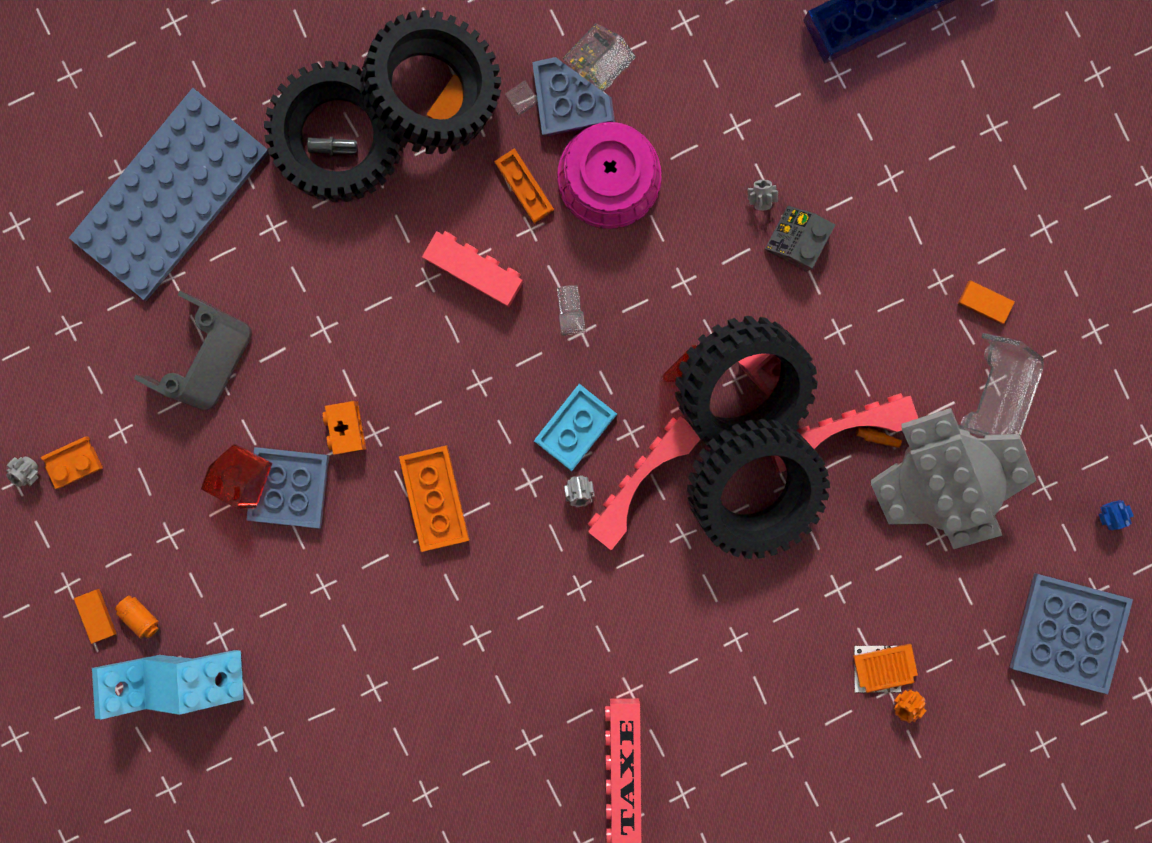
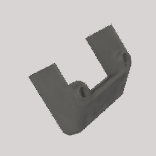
[134,291,252,410]

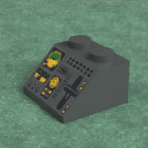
[765,206,835,272]

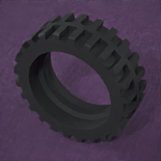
[675,316,818,448]

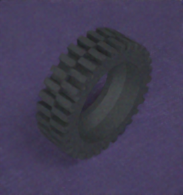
[360,10,501,154]
[264,61,403,202]
[687,419,830,559]

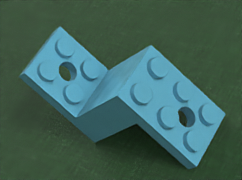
[92,650,244,720]

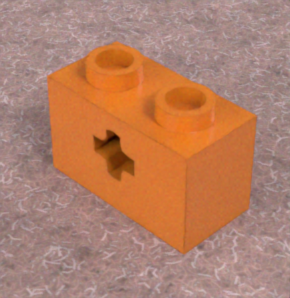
[323,401,366,455]

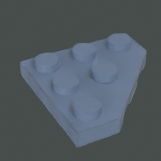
[532,57,615,137]

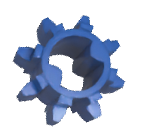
[1098,500,1134,531]

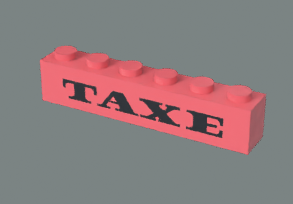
[605,698,641,843]

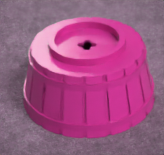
[557,122,662,229]

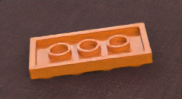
[399,445,470,552]

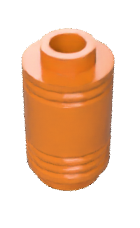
[115,595,159,639]

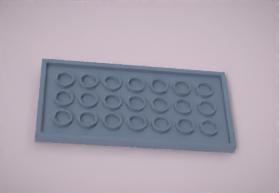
[69,88,269,301]

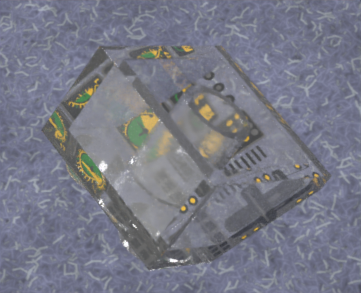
[563,23,636,91]

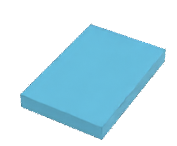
[534,384,617,471]

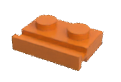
[41,437,103,489]

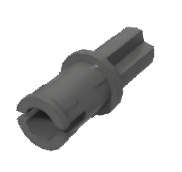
[307,136,358,156]

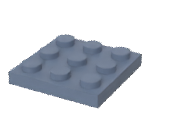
[247,447,329,528]

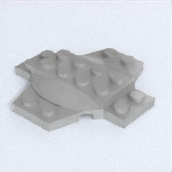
[871,408,1036,549]

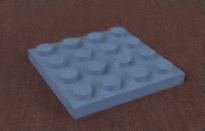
[1010,573,1133,694]

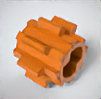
[894,690,927,723]

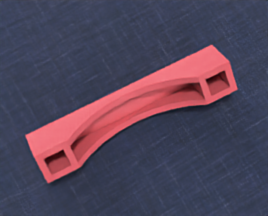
[771,393,918,473]
[588,416,700,550]

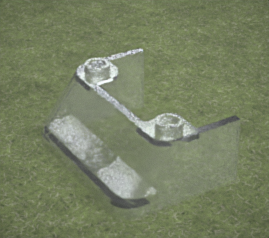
[958,333,1044,438]

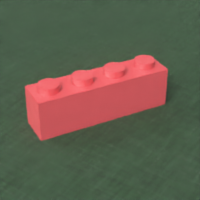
[422,231,523,308]

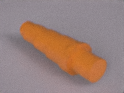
[856,427,902,448]

